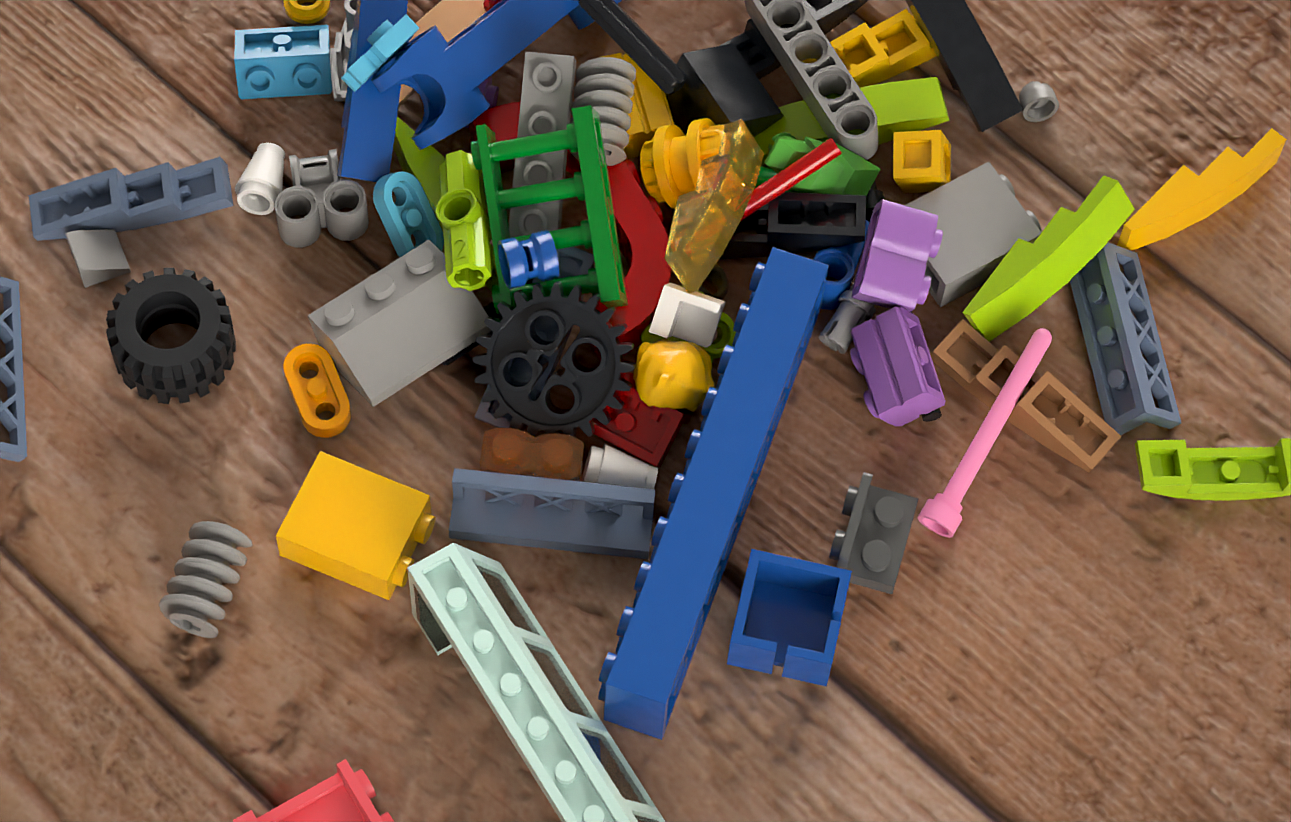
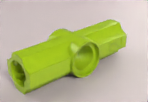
[435,150,492,291]

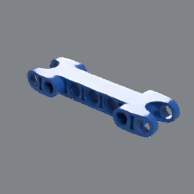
[371,0,622,150]

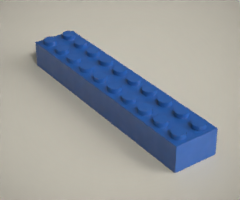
[598,247,829,740]

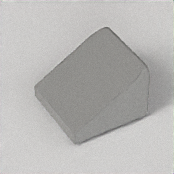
[65,229,131,288]

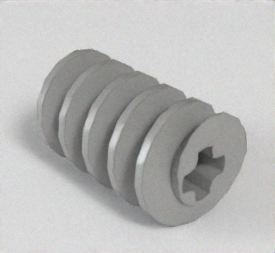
[568,57,636,166]
[159,521,253,638]

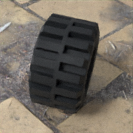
[106,268,236,404]

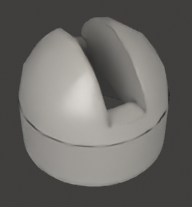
[1019,81,1059,122]

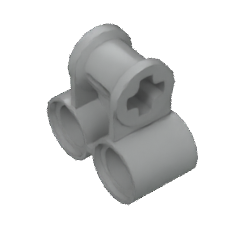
[275,149,369,248]

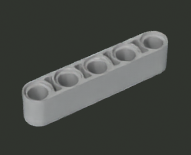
[745,0,878,160]

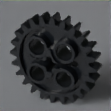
[473,281,636,444]

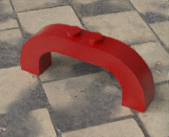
[469,101,672,362]

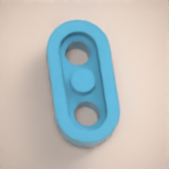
[373,171,444,257]

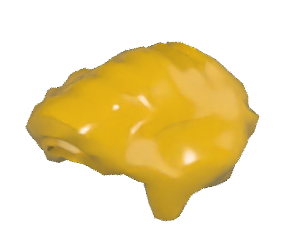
[633,338,714,412]

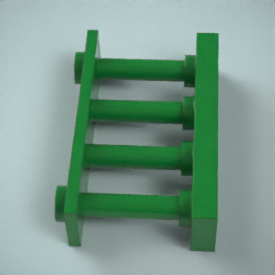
[471,105,628,314]

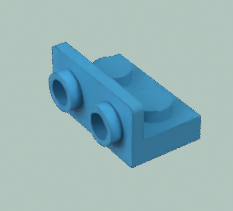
[234,25,332,99]

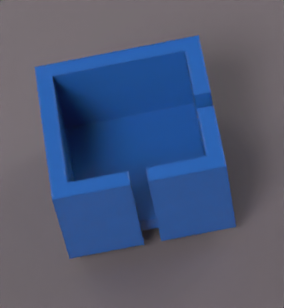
[727,549,852,687]

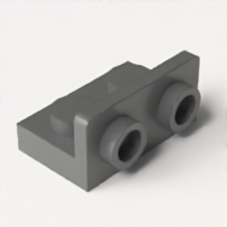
[829,472,919,594]

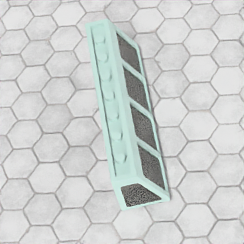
[407,543,665,822]

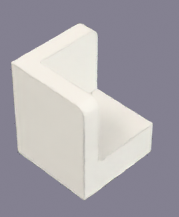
[649,283,726,347]

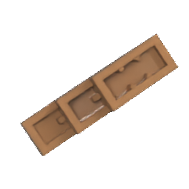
[930,319,1121,473]

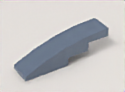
[28,157,234,241]

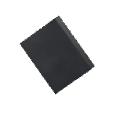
[665,43,784,148]

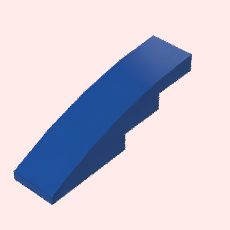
[337,0,408,182]

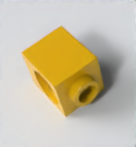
[893,130,951,193]

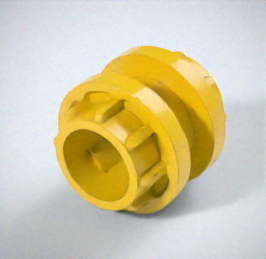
[640,118,742,209]

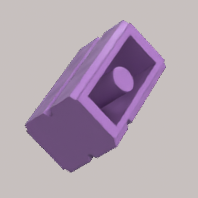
[850,306,946,427]

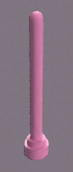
[918,328,1052,538]

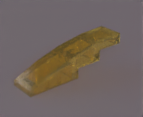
[664,119,764,294]

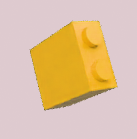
[276,451,436,600]

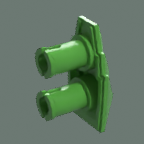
[764,132,881,196]

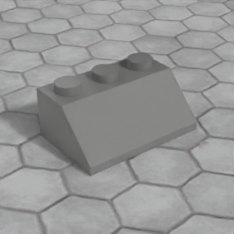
[308,240,492,407]

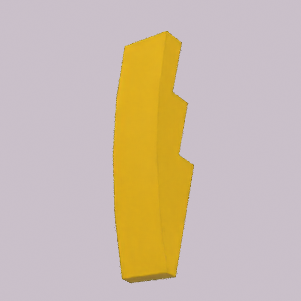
[785,8,937,88]
[1117,128,1287,251]

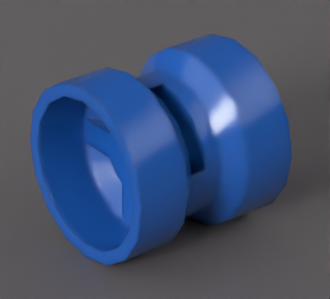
[497,230,559,289]

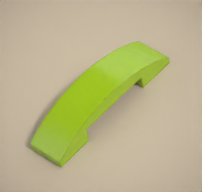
[1135,438,1291,501]

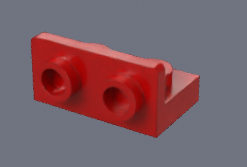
[592,372,692,467]

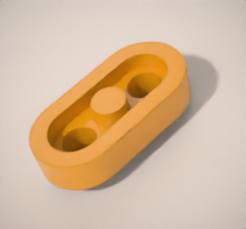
[283,344,351,438]

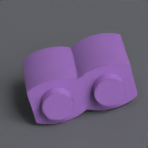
[851,199,943,312]

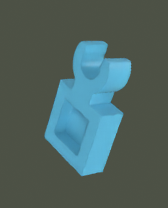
[341,14,419,92]

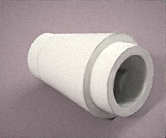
[235,143,285,215]
[582,444,658,489]

